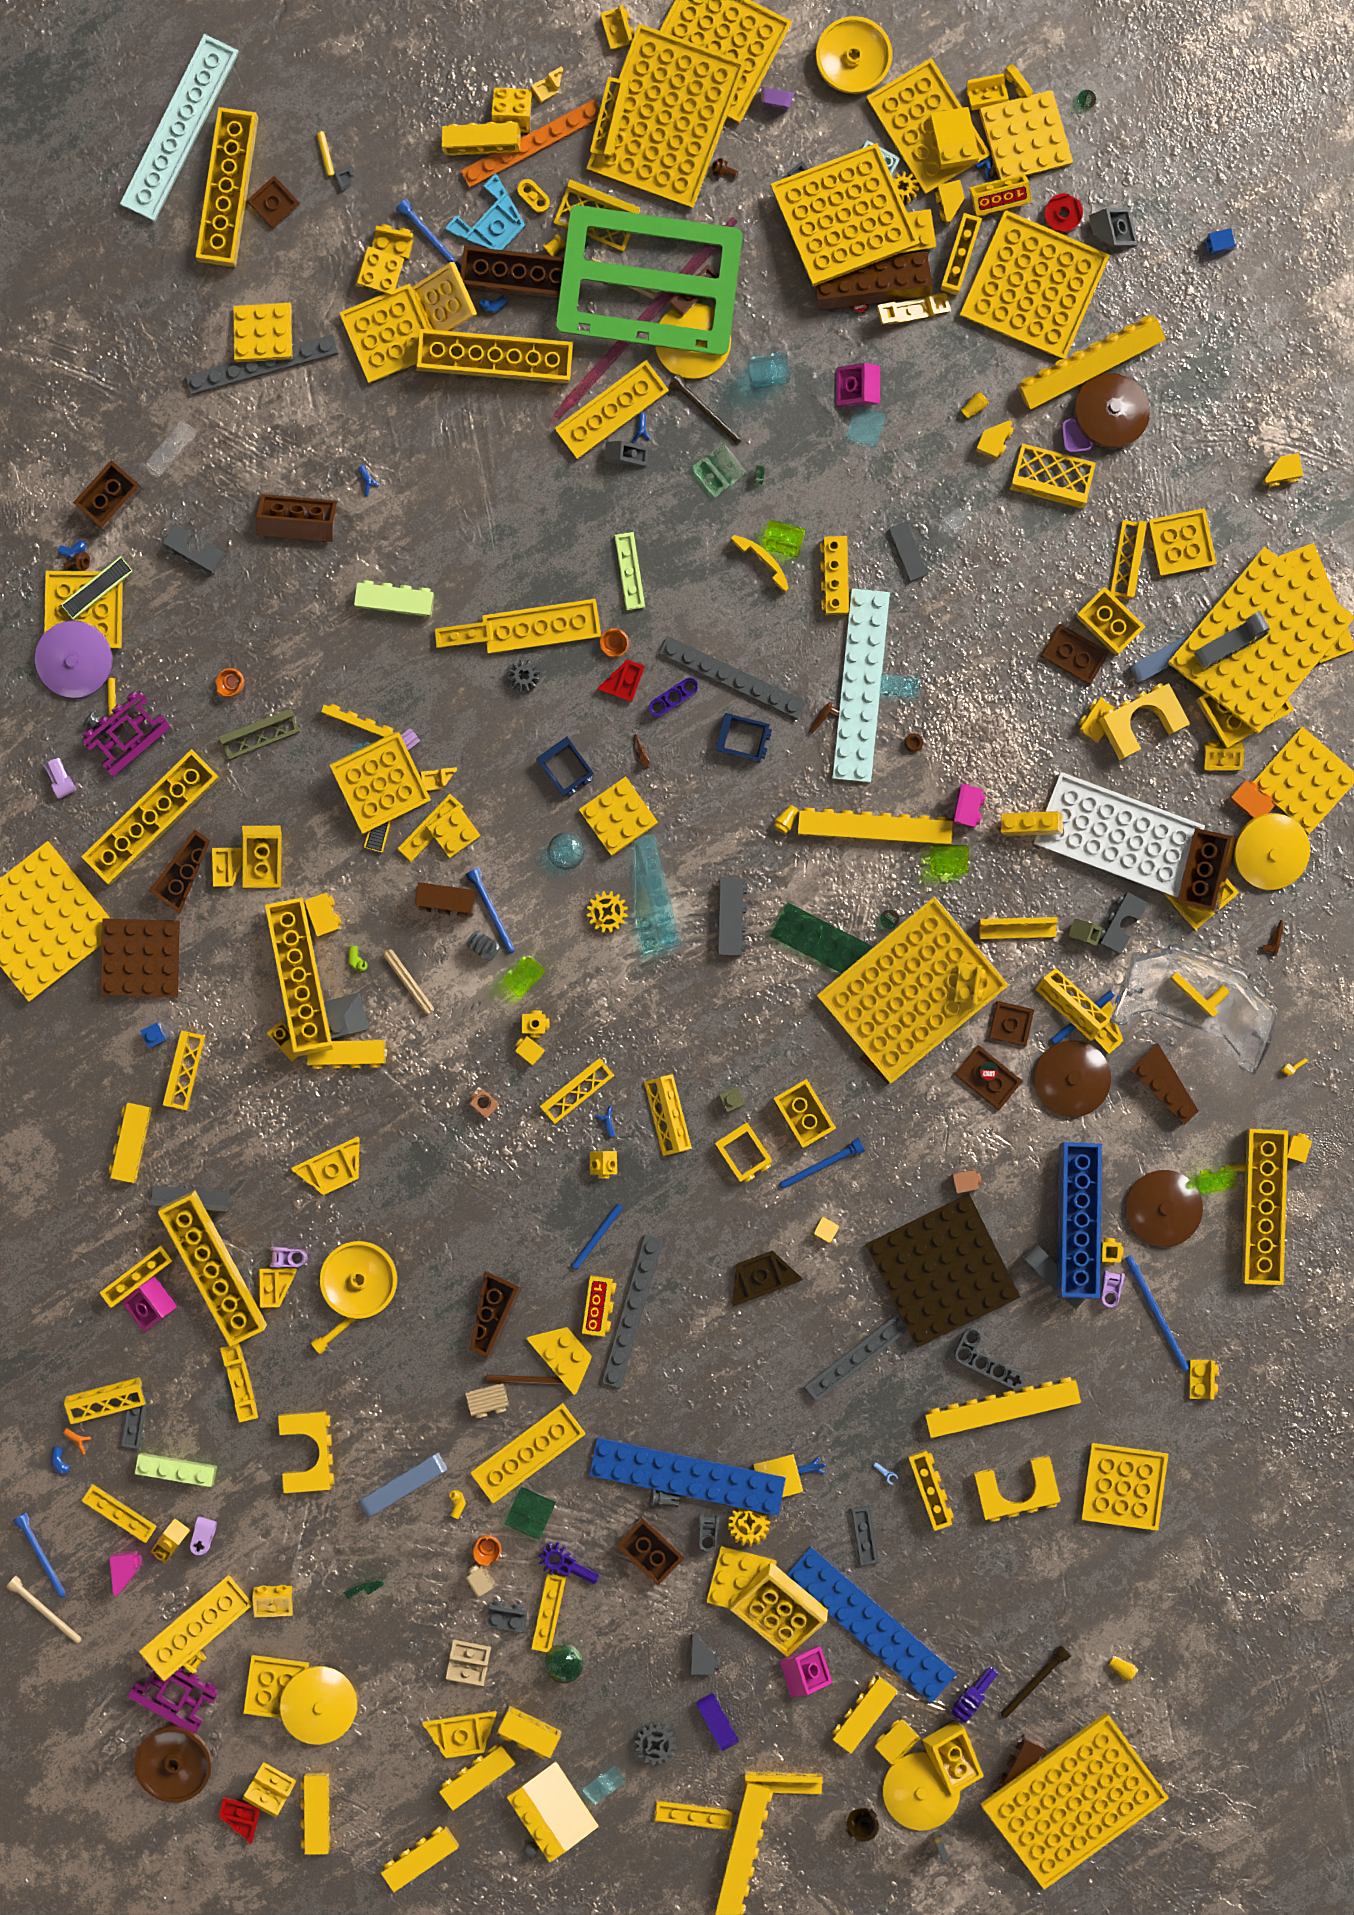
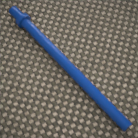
[1125,1255,1190,1372]

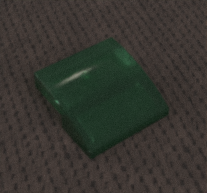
[692,443,747,497]
[504,1486,556,1540]
[344,1577,387,1599]

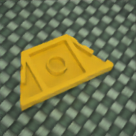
[291,1136,360,1195]
[526,1327,592,1395]
[422,1710,497,1758]

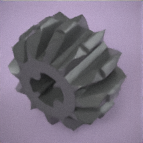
[508,660,541,692]
[467,931,500,961]

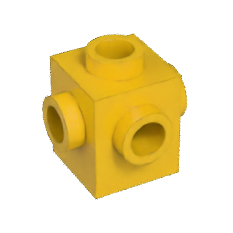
[522,1010,550,1038]
[590,1151,617,1178]
[1100,1238,1124,1265]

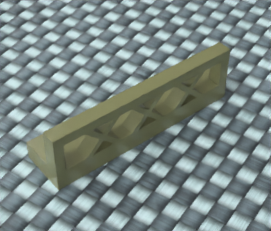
[219,709,300,760]

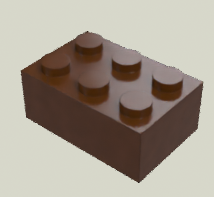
[73,460,143,531]
[415,882,477,918]
[616,1516,685,1586]

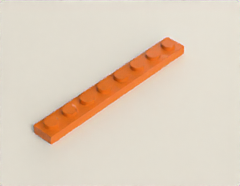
[461,99,604,189]

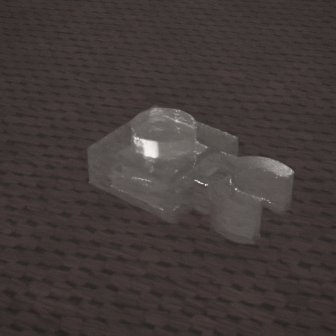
[943,501,979,534]

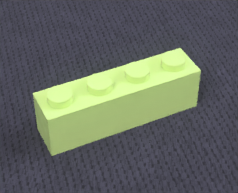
[354,580,434,617]
[135,1453,217,1487]

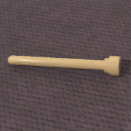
[6,1576,81,1643]

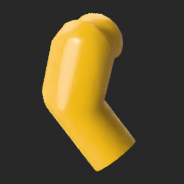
[449,1490,466,1519]

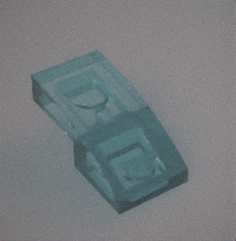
[879,674,921,697]
[582,1766,626,1805]

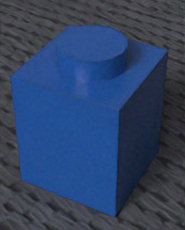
[1205,228,1236,256]
[140,1022,168,1048]

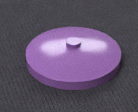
[35,621,112,698]

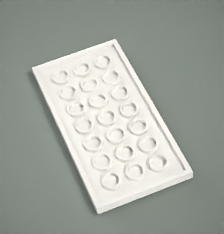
[1034,772,1205,898]

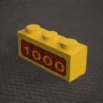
[969,173,1032,216]
[582,1275,616,1337]

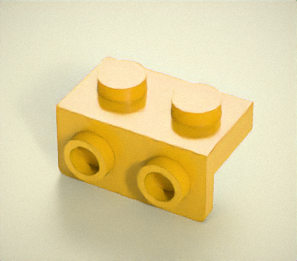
[600,4,635,51]
[966,74,1009,110]

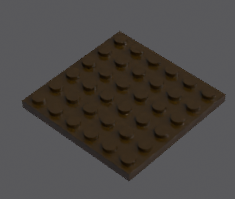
[865,1194,1020,1348]

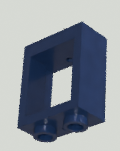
[715,713,772,763]
[536,736,594,797]

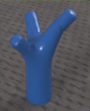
[976,148,993,180]
[631,413,650,443]
[358,465,380,497]
[596,1106,616,1137]
[797,1457,826,1475]

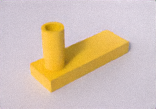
[1169,972,1230,1018]

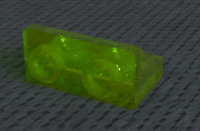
[762,519,806,558]

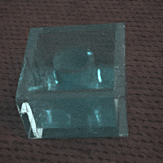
[748,352,790,389]

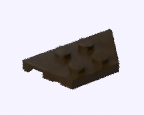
[732,1250,803,1306]

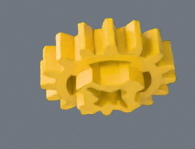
[587,891,628,933]
[728,1507,770,1547]

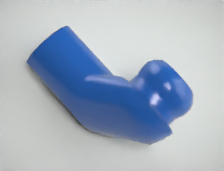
[479,295,508,313]
[58,540,86,559]
[51,1447,69,1475]

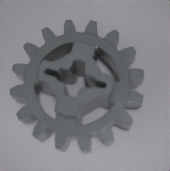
[635,1723,677,1766]

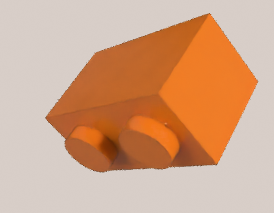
[1229,780,1275,819]

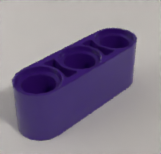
[649,678,698,717]
[696,1693,739,1751]

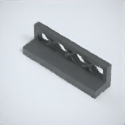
[149,1185,230,1212]

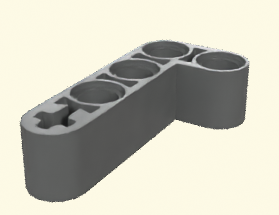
[1194,611,1270,670]
[1022,1244,1086,1309]
[954,1328,1025,1389]

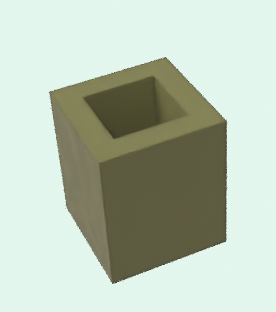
[1069,918,1103,946]
[719,1087,745,1112]

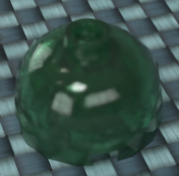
[544,1643,583,1684]

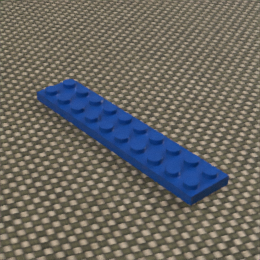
[589,1437,786,1516]
[786,1546,957,1703]

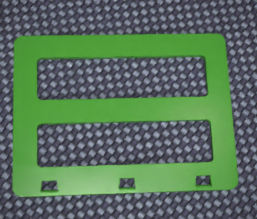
[556,205,742,355]

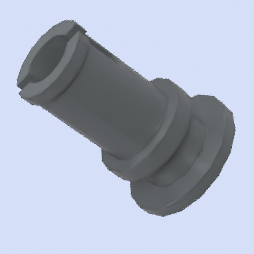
[83,711,113,739]
[650,1489,680,1508]

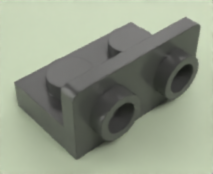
[486,1600,528,1633]

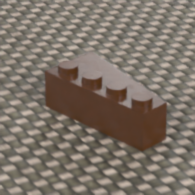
[149,829,211,914]
[1129,1043,1199,1125]
[470,1271,523,1358]
[990,1734,1048,1797]

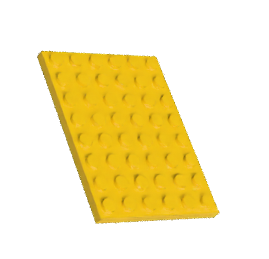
[586,24,746,209]
[1168,546,1354,734]
[817,896,1009,1083]
[981,1712,1169,1890]

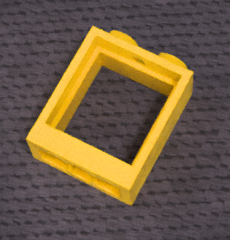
[715,1122,772,1183]

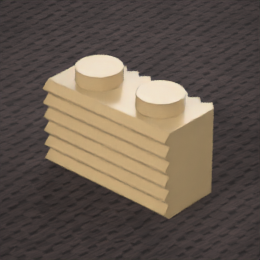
[466,1383,509,1418]
[466,1563,495,1597]

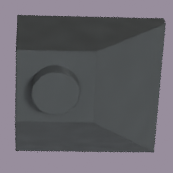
[1089,208,1138,246]
[324,992,369,1039]

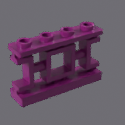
[81,690,171,777]
[127,1663,219,1733]

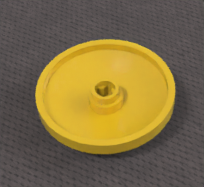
[816,16,892,94]
[655,303,731,380]
[1233,813,1310,890]
[320,1241,398,1319]
[279,1666,357,1745]
[883,1751,960,1830]

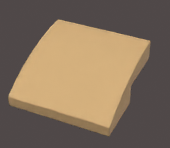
[446,1640,491,1687]

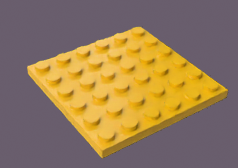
[660,0,792,124]
[771,143,920,287]
[960,210,1110,359]
[0,841,111,1002]

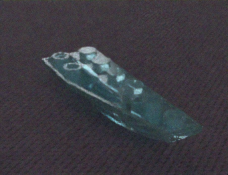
[635,834,681,954]

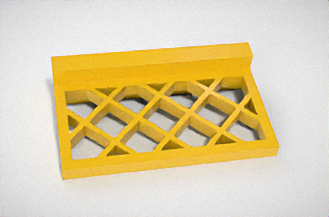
[554,179,642,251]
[1010,443,1096,509]

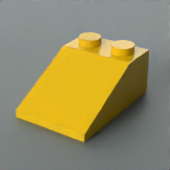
[930,107,979,170]
[242,826,282,888]
[922,1721,984,1796]

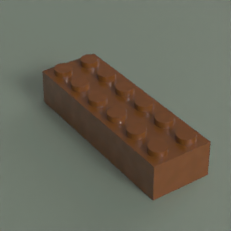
[460,246,564,299]
[815,251,932,310]

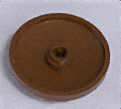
[1074,373,1150,449]
[1034,1040,1111,1117]
[1125,1170,1203,1247]
[134,1726,212,1803]

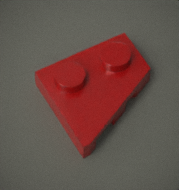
[598,659,645,702]
[219,1797,261,1844]

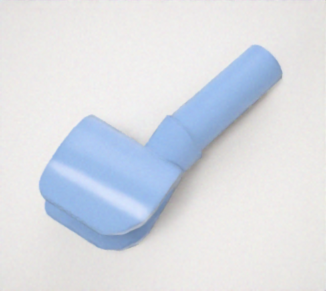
[873,1463,898,1485]

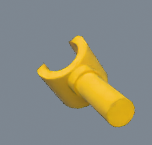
[1281,1058,1308,1076]

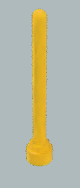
[311,1317,357,1355]

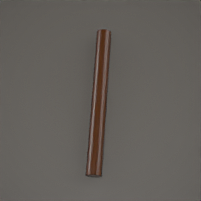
[486,1374,564,1385]

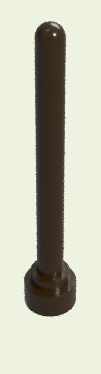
[669,374,742,444]
[1001,1645,1072,1718]

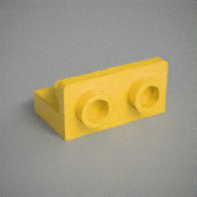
[372,224,414,259]
[1078,697,1117,743]
[1204,740,1244,770]
[955,962,986,1005]
[1189,1359,1218,1400]
[252,1585,293,1617]

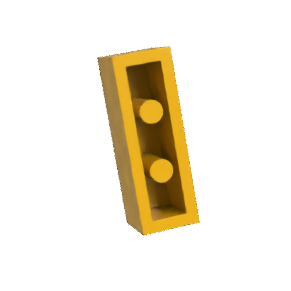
[1001,811,1063,837]

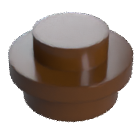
[904,733,923,753]

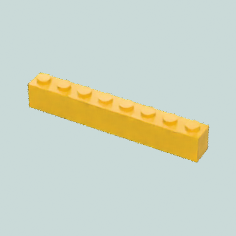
[1017,315,1166,409]
[797,808,953,845]
[925,1377,1081,1438]
[714,1781,773,1915]

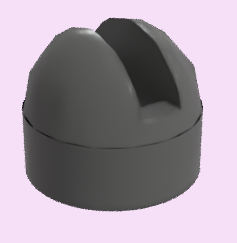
[524,1842,540,1860]

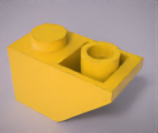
[934,180,965,226]
[976,420,1014,460]
[1263,453,1303,487]
[267,1020,300,1062]
[150,1519,190,1564]

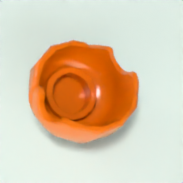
[599,628,629,658]
[215,668,244,697]
[472,1535,501,1566]

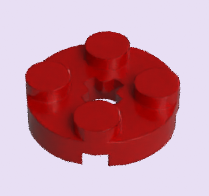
[1044,193,1083,233]

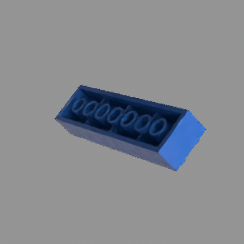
[1057,1142,1102,1300]

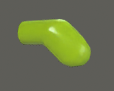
[348,946,367,972]

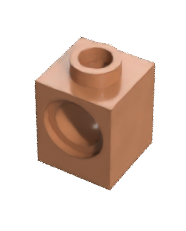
[470,1089,500,1119]
[952,1170,982,1193]

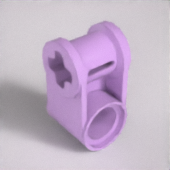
[270,1247,308,1267]
[1100,1269,1125,1307]
[190,1516,217,1555]

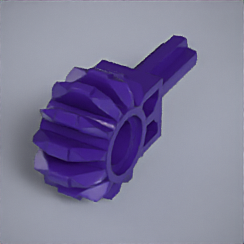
[539,1542,599,1584]
[950,1667,998,1724]

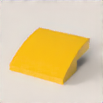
[753,1454,803,1497]
[243,1762,297,1818]

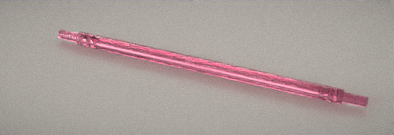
[554,217,738,419]

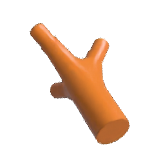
[63,1428,91,1455]

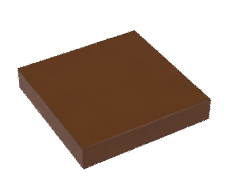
[247,175,301,230]
[988,1001,1035,1047]

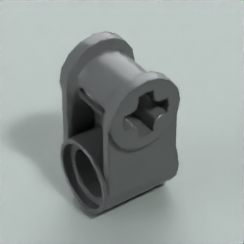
[699,1513,719,1552]

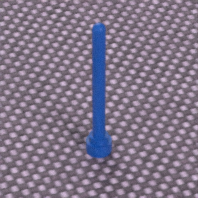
[396,199,462,273]
[465,867,515,953]
[780,1138,865,1189]
[13,1513,66,1598]

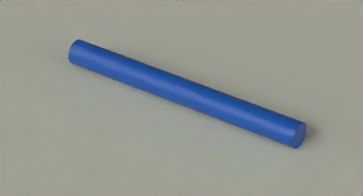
[1051,991,1115,1044]
[572,1203,623,1270]

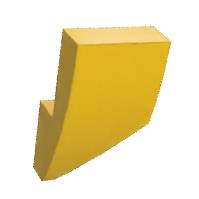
[530,66,563,104]
[420,767,457,791]

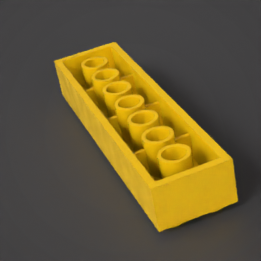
[196,107,259,268]
[416,329,573,384]
[81,749,221,885]
[265,897,333,1057]
[1242,1129,1288,1285]
[158,1190,267,1347]

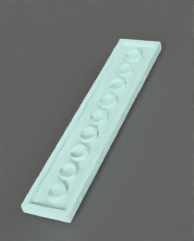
[120,34,239,222]
[833,589,890,783]

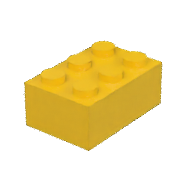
[1075,587,1146,657]
[773,1079,836,1148]
[498,1706,561,1759]

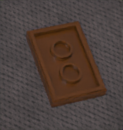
[1041,624,1109,686]
[954,1045,1023,1111]

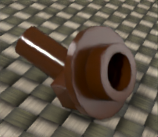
[711,158,739,178]
[63,552,90,571]

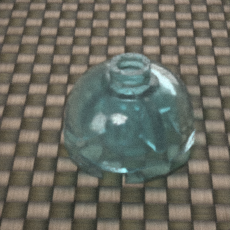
[547,832,586,870]

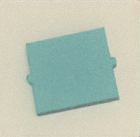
[846,405,886,447]

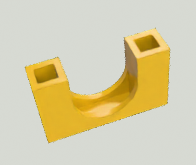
[1099,683,1190,760]
[278,1411,335,1493]
[974,1455,1061,1522]

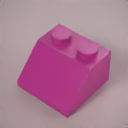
[836,363,880,406]
[952,784,986,828]
[121,1276,177,1333]
[109,1550,142,1596]
[780,1646,833,1698]

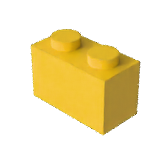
[304,893,342,937]
[874,1720,921,1765]

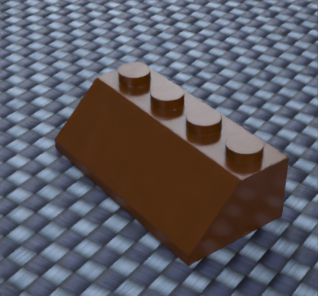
[256,494,337,542]
[1177,828,1236,914]

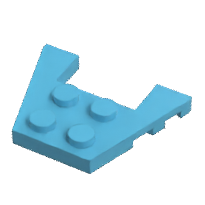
[445,174,525,250]

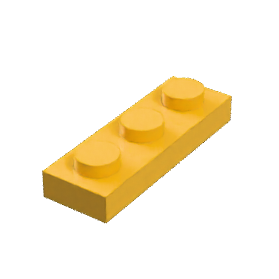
[435,621,493,648]

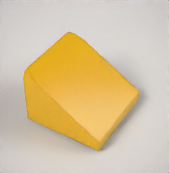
[813,1217,839,1243]

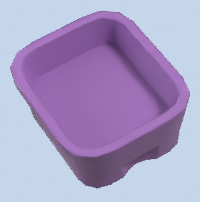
[761,87,794,109]
[1062,418,1093,452]

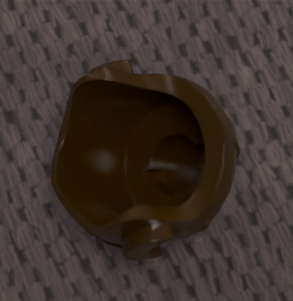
[845,1808,879,1842]

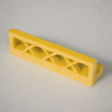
[590,76,631,158]
[1110,520,1147,599]
[979,917,1058,939]
[1035,968,1112,1041]
[163,1030,206,1111]
[540,1058,614,1124]
[644,1074,692,1156]
[64,1377,146,1424]
[744,1771,823,1794]

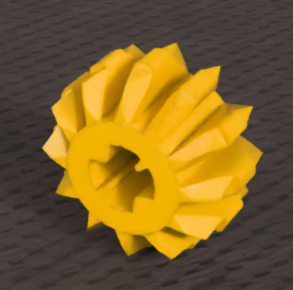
[893,171,919,204]

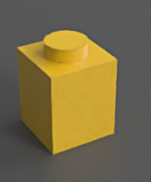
[515,1036,545,1066]
[1287,1133,1312,1163]

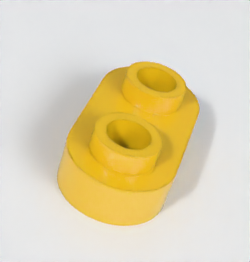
[1004,63,1033,98]
[518,179,550,213]

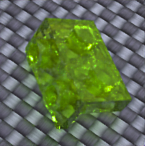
[930,845,969,875]
[503,955,547,999]
[1195,1165,1237,1194]

